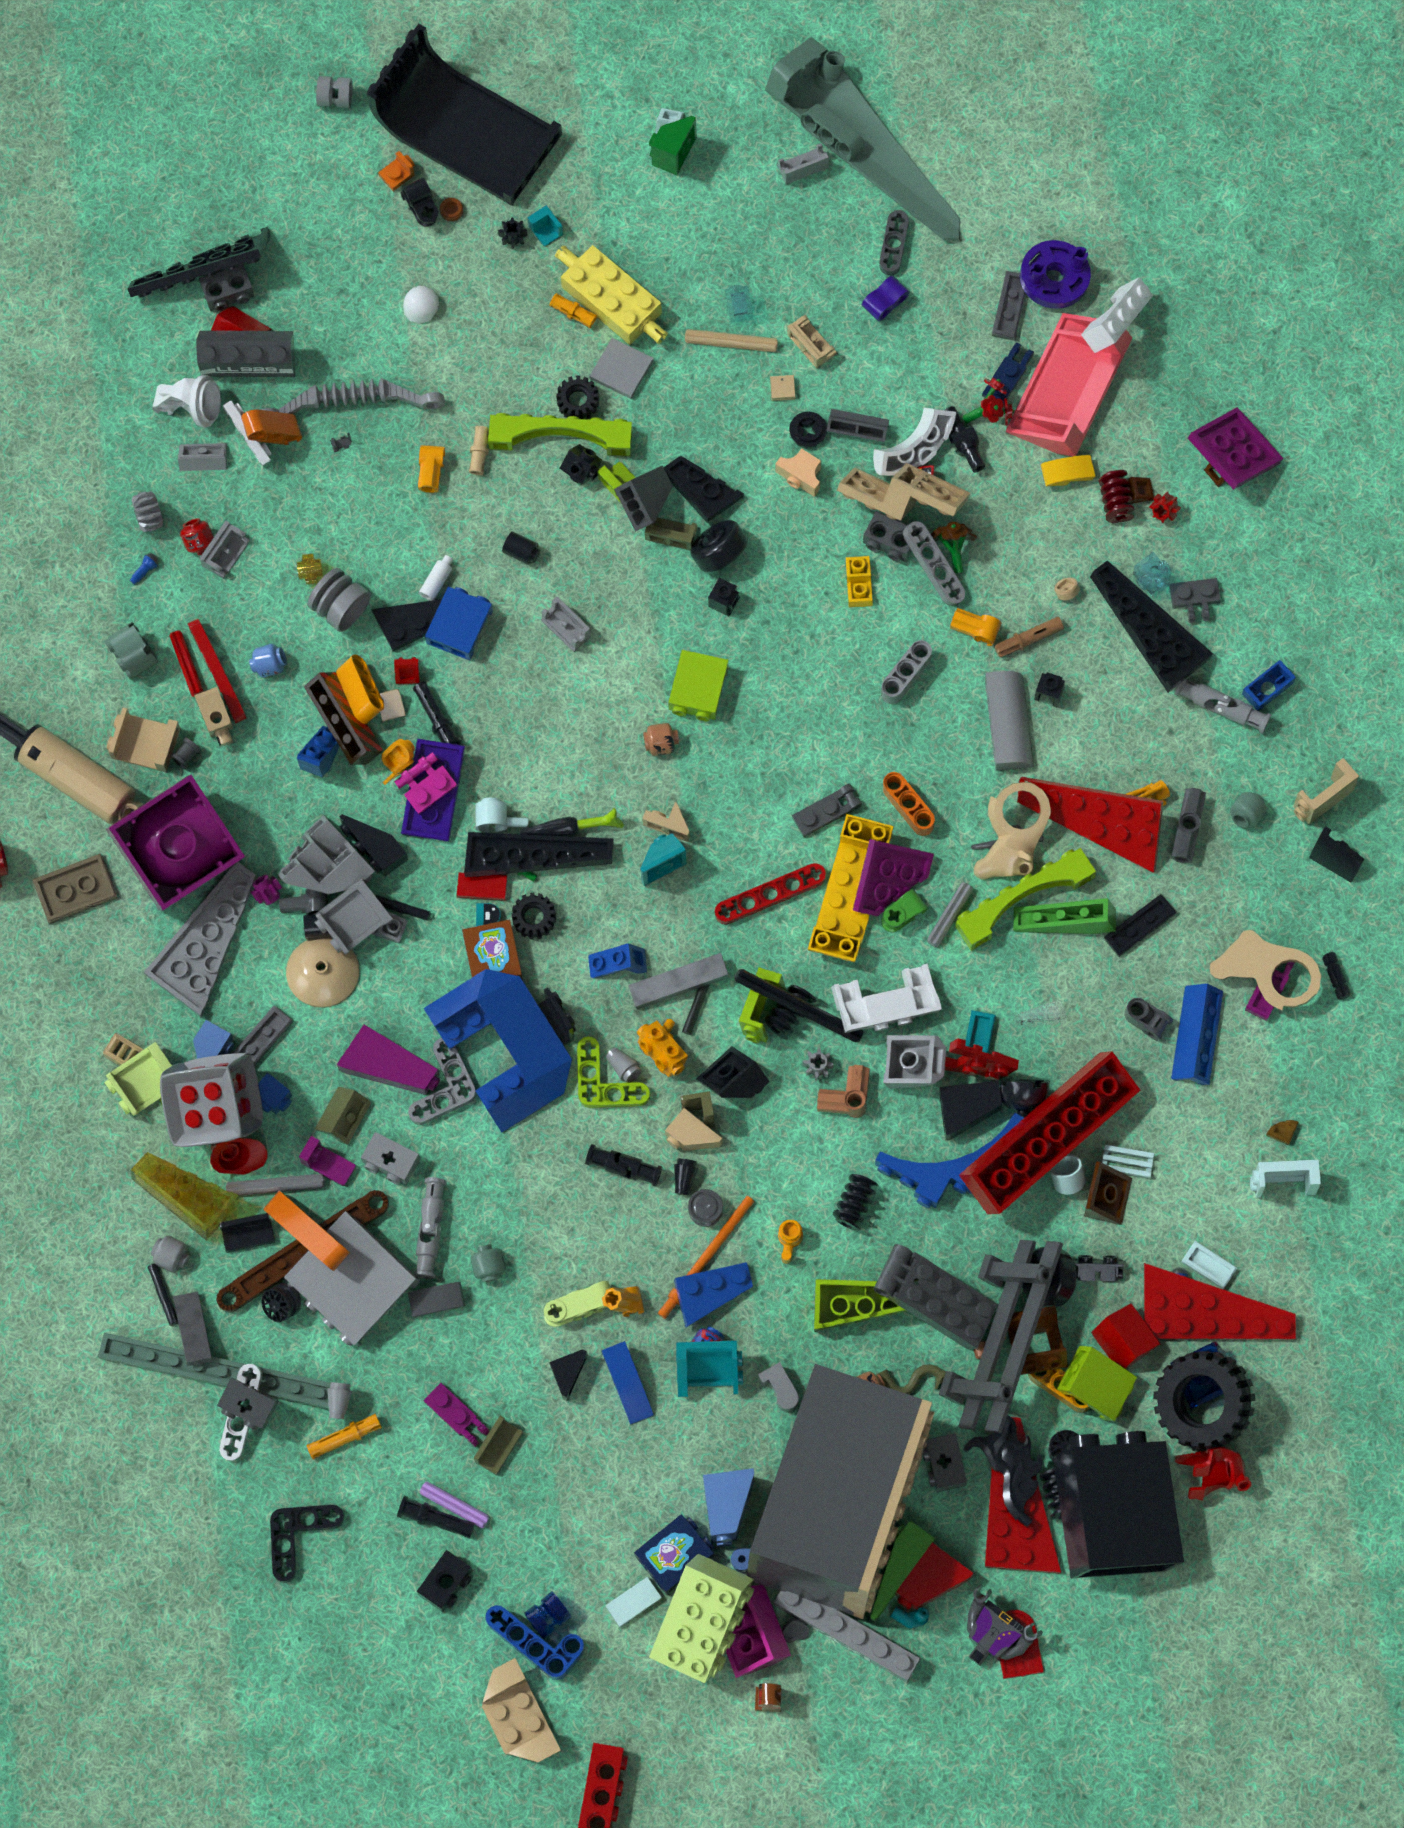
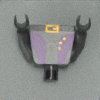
[967,1584,1043,1666]

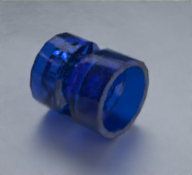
[524,1591,572,1639]

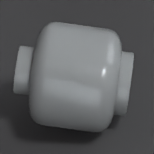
[151,1236,190,1272]

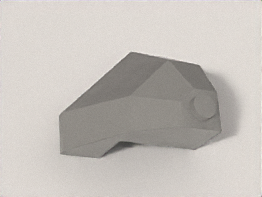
[278,815,375,894]

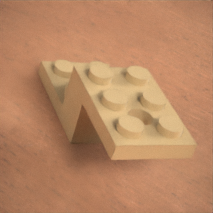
[837,463,970,521]

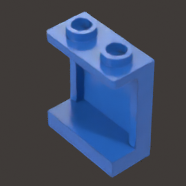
[425,587,493,661]

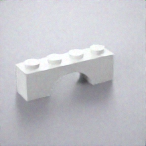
[1081,277,1153,353]

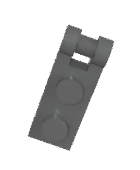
[792,784,863,837]

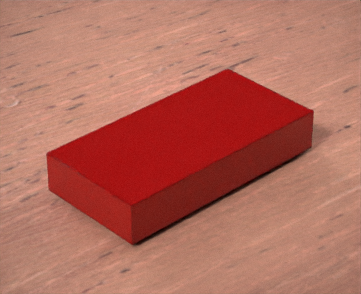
[456,872,507,901]

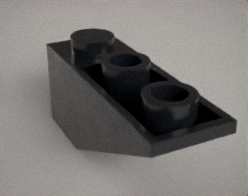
[339,814,408,877]

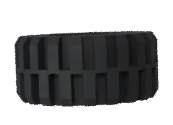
[1153,1351,1255,1449]

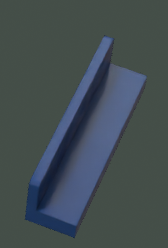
[1171,983,1223,1085]

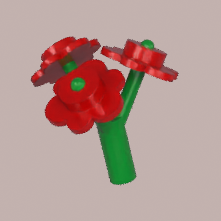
[963,377,1014,426]

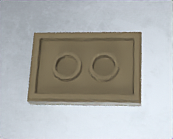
[32,853,118,924]

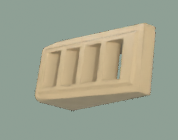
[103,1033,144,1066]

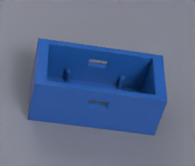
[1242,660,1296,711]

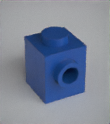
[258,1073,292,1114]

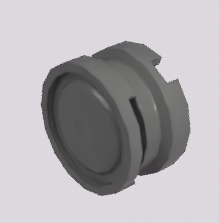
[688,1189,723,1227]

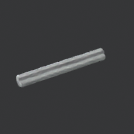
[226,1174,324,1197]

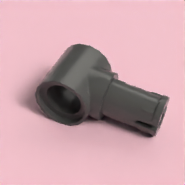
[279,889,328,915]

